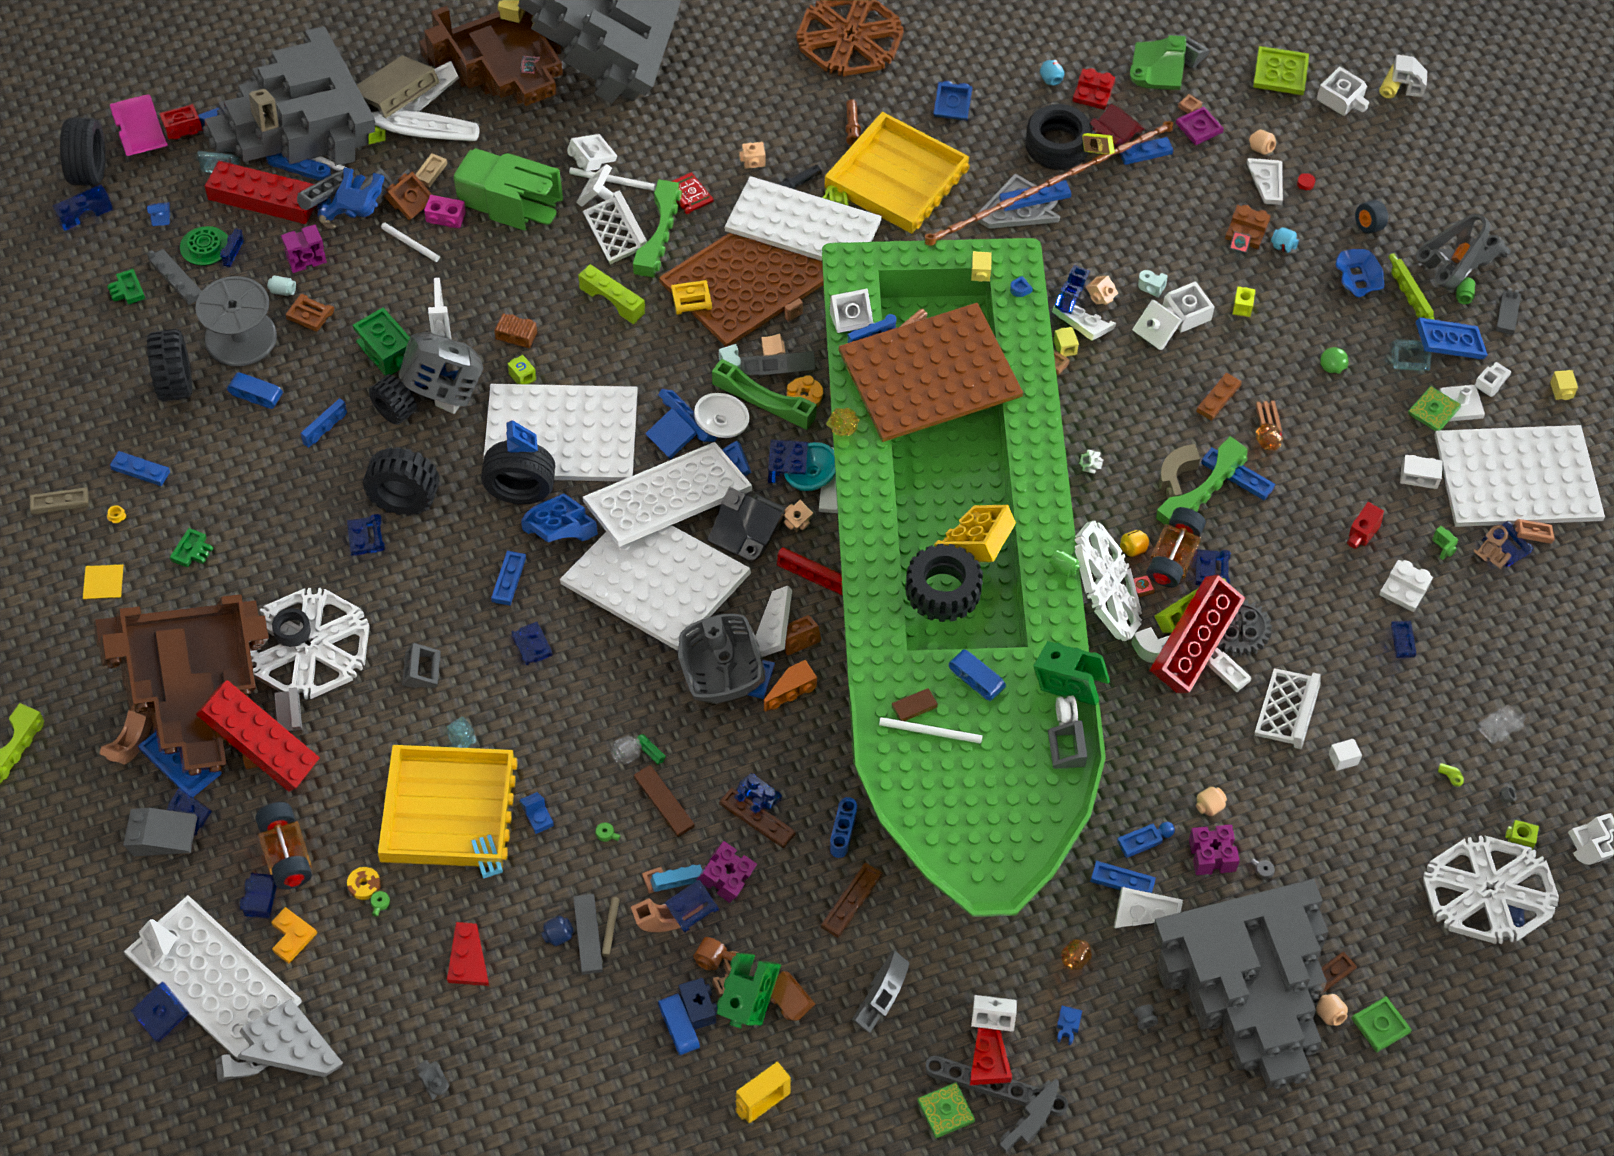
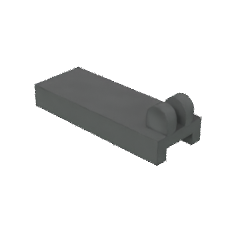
[1496,288,1521,335]

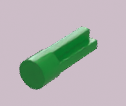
[635,734,666,764]

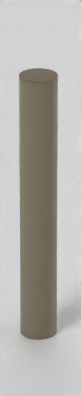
[601,897,620,957]

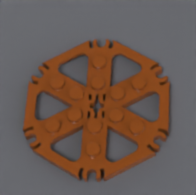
[796,0,904,76]

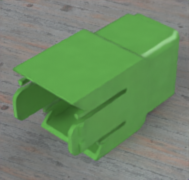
[454,148,563,231]

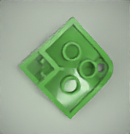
[1130,35,1186,90]

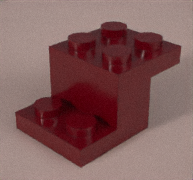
[1090,103,1145,147]

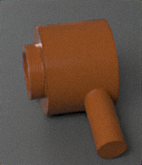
[693,937,736,970]

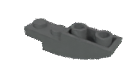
[741,351,815,375]
[851,950,909,1033]
[999,1079,1059,1154]

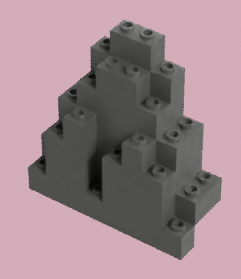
[518,0,681,104]
[203,26,375,166]
[1153,879,1328,1089]

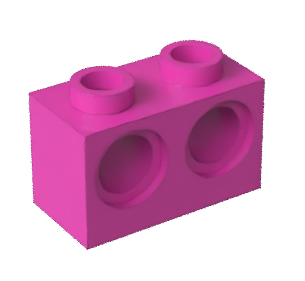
[424,195,466,228]

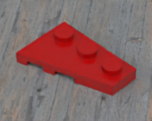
[447,922,489,986]
[969,1027,1012,1085]

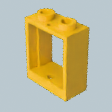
[735,1061,791,1123]

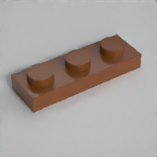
[1196,372,1242,421]

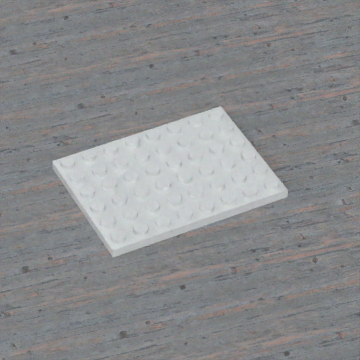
[484,384,638,481]
[1435,425,1605,527]
[560,525,751,651]

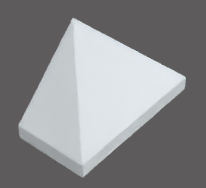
[139,920,177,967]

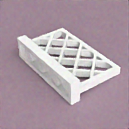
[583,190,647,264]
[428,278,451,339]
[1255,668,1320,749]

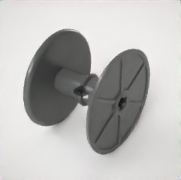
[195,276,277,366]

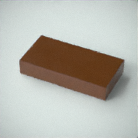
[892,688,938,721]

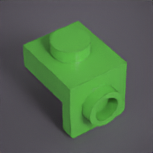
[1432,526,1458,560]

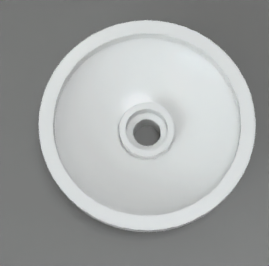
[694,393,749,438]

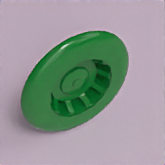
[180,226,230,265]

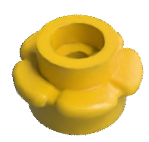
[107,505,126,523]

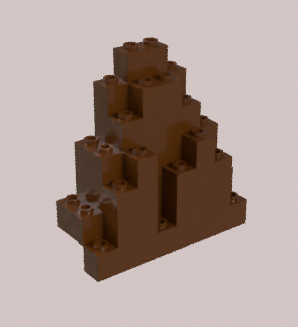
[419,6,563,106]
[94,594,269,775]

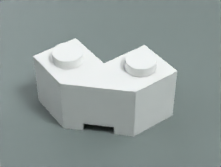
[1392,55,1427,97]

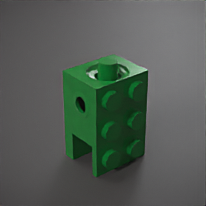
[353,307,410,376]
[1033,641,1110,706]
[717,953,781,1028]

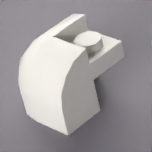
[1568,813,1614,865]

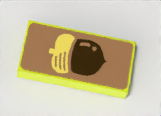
[1082,133,1114,154]

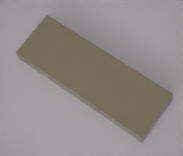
[30,487,89,514]

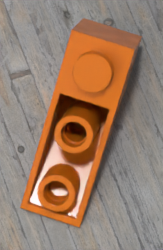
[764,660,817,712]

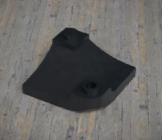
[707,486,784,561]

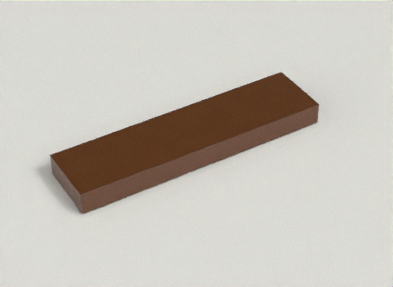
[634,765,695,837]
[719,787,796,849]
[821,863,882,938]
[1321,951,1357,993]

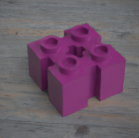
[281,225,327,273]
[1189,825,1240,875]
[696,841,757,903]

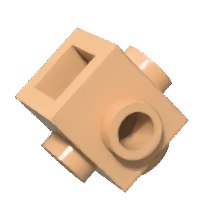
[739,142,765,169]
[1086,276,1118,305]
[784,500,813,532]

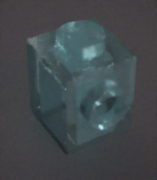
[446,716,476,748]

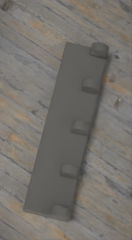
[147,249,202,305]

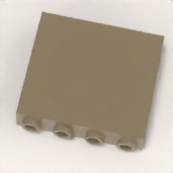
[357,55,440,118]

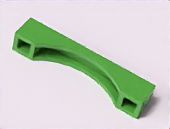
[633,179,682,278]
[712,358,817,430]
[1156,436,1248,532]

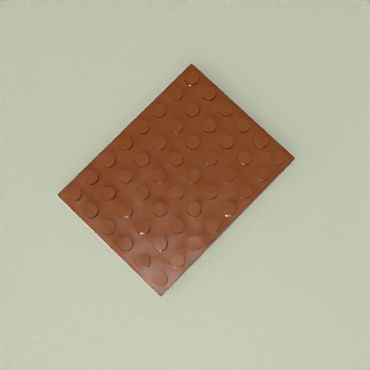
[659,233,823,347]
[838,303,1023,442]

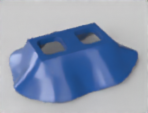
[1335,249,1384,297]

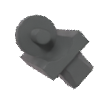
[416,1060,450,1100]

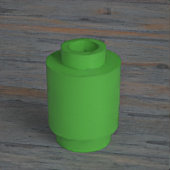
[1456,277,1475,304]
[1049,550,1080,577]

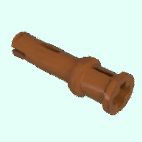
[846,100,861,146]

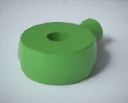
[595,823,620,842]
[370,891,390,917]

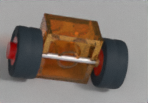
[1146,507,1206,588]
[256,802,312,890]

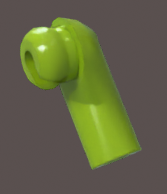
[1438,763,1464,787]

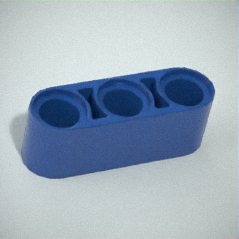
[227,372,283,409]
[948,649,1006,701]
[830,797,857,858]
[658,993,700,1055]

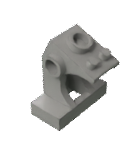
[215,1045,269,1082]

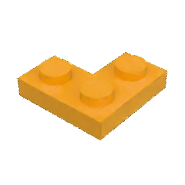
[271,907,317,964]

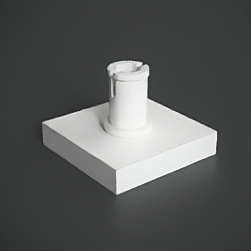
[576,164,614,207]
[1132,300,1182,350]
[1439,385,1485,421]

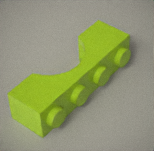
[578,264,645,324]
[1154,578,1226,633]
[0,703,44,784]

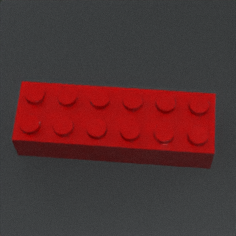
[205,160,315,224]
[1149,575,1245,693]
[195,680,320,792]

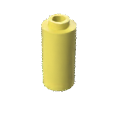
[1379,64,1402,98]

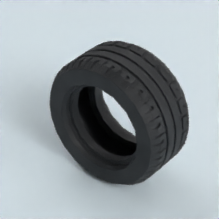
[1025,104,1092,170]
[60,118,105,185]
[481,440,556,504]

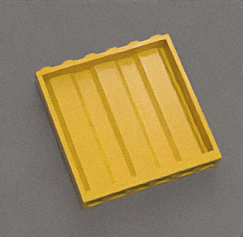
[824,112,970,234]
[378,745,517,867]

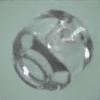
[611,735,642,765]

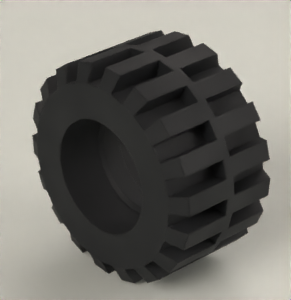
[369,374,417,425]

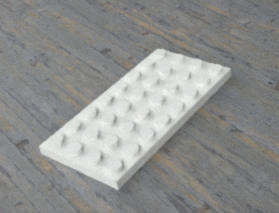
[725,176,882,261]
[583,442,752,547]
[124,896,302,1061]

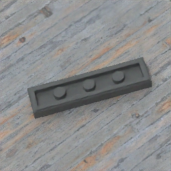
[573,894,603,975]

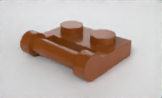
[285,294,334,332]

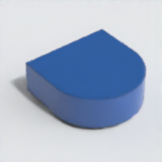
[1010,276,1033,297]

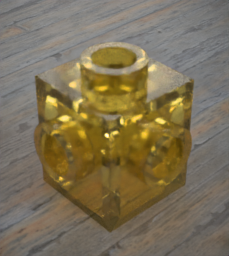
[826,408,860,436]

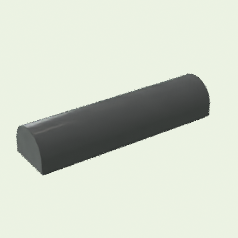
[297,169,356,210]

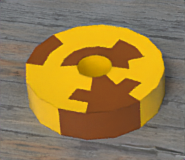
[347,867,381,900]

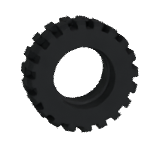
[147,329,192,402]
[363,447,440,516]
[905,544,983,622]

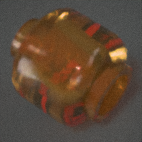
[1256,423,1283,450]
[1061,939,1092,970]

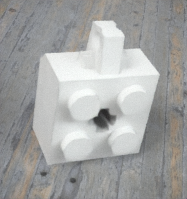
[1317,66,1369,116]
[1163,281,1214,332]

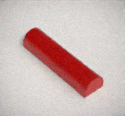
[776,547,843,596]

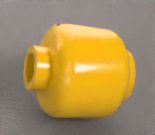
[1120,530,1149,557]

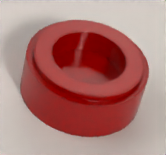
[1297,173,1315,190]

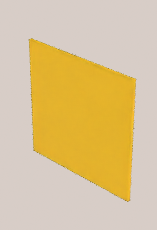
[83,565,124,599]

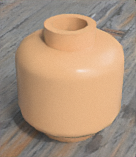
[1249,130,1276,155]
[1196,787,1227,816]
[1316,994,1348,1026]

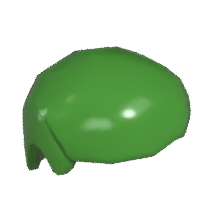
[1320,347,1348,374]

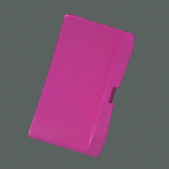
[109,94,167,156]

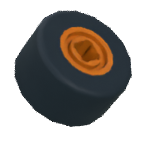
[1355,200,1388,234]

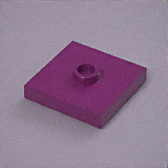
[1176,107,1224,145]

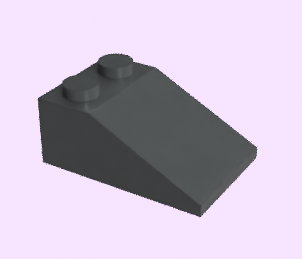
[123,808,197,857]

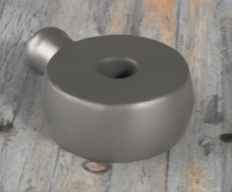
[1250,859,1275,880]

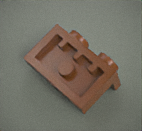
[784,615,821,655]

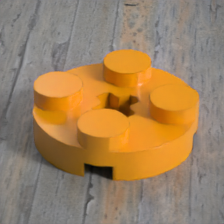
[787,375,823,407]

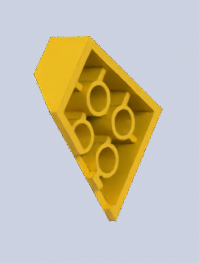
[934,505,1016,562]

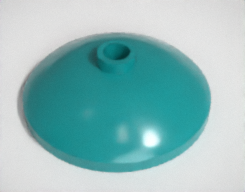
[783,442,835,491]

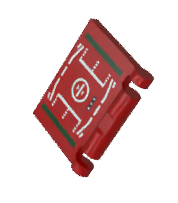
[671,172,714,214]

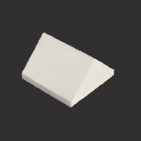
[830,288,873,333]

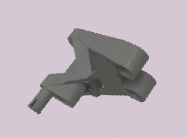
[1416,213,1511,290]

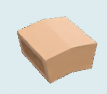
[762,334,786,355]

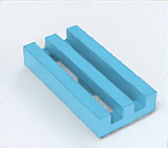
[471,835,503,878]

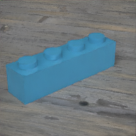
[650,865,702,892]

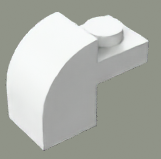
[1475,362,1511,397]
[1131,627,1170,663]

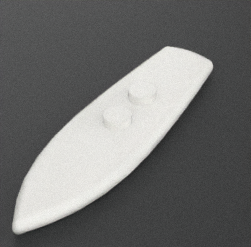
[371,110,479,141]

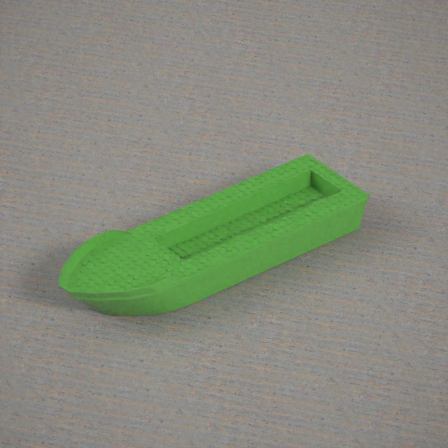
[822,238,1106,917]

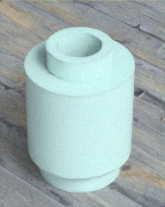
[268,275,296,296]

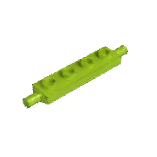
[1388,253,1435,320]

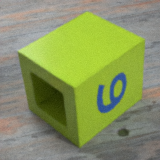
[508,355,536,384]

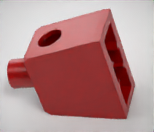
[1347,502,1384,549]

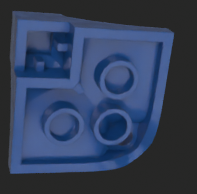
[521,494,598,543]

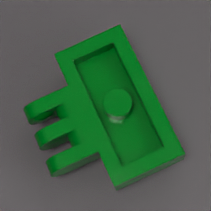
[107,269,145,305]
[170,528,213,568]

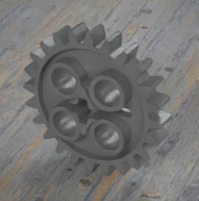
[1218,599,1272,657]

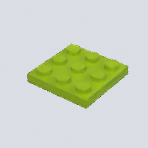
[1253,46,1309,95]

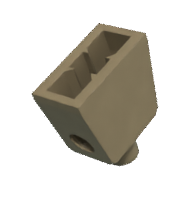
[249,89,279,132]

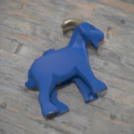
[317,167,385,229]

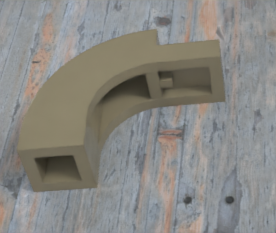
[1159,444,1200,498]

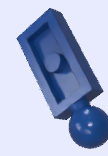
[1117,822,1175,858]

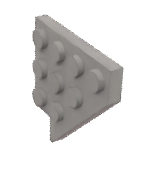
[977,174,1060,228]
[238,999,343,1077]

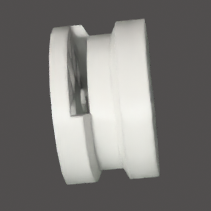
[1056,696,1078,725]

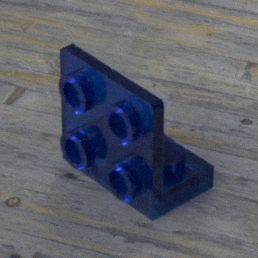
[768,440,808,483]

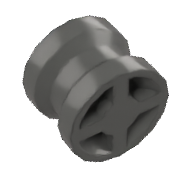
[1133,1004,1158,1029]

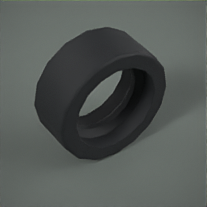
[272,608,311,647]

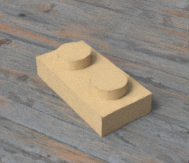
[415,153,447,187]

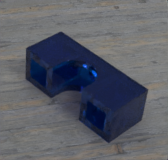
[52,184,113,231]
[1054,265,1090,314]

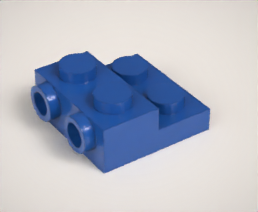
[934,81,972,121]

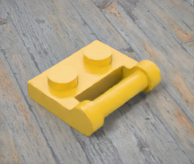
[671,280,712,315]

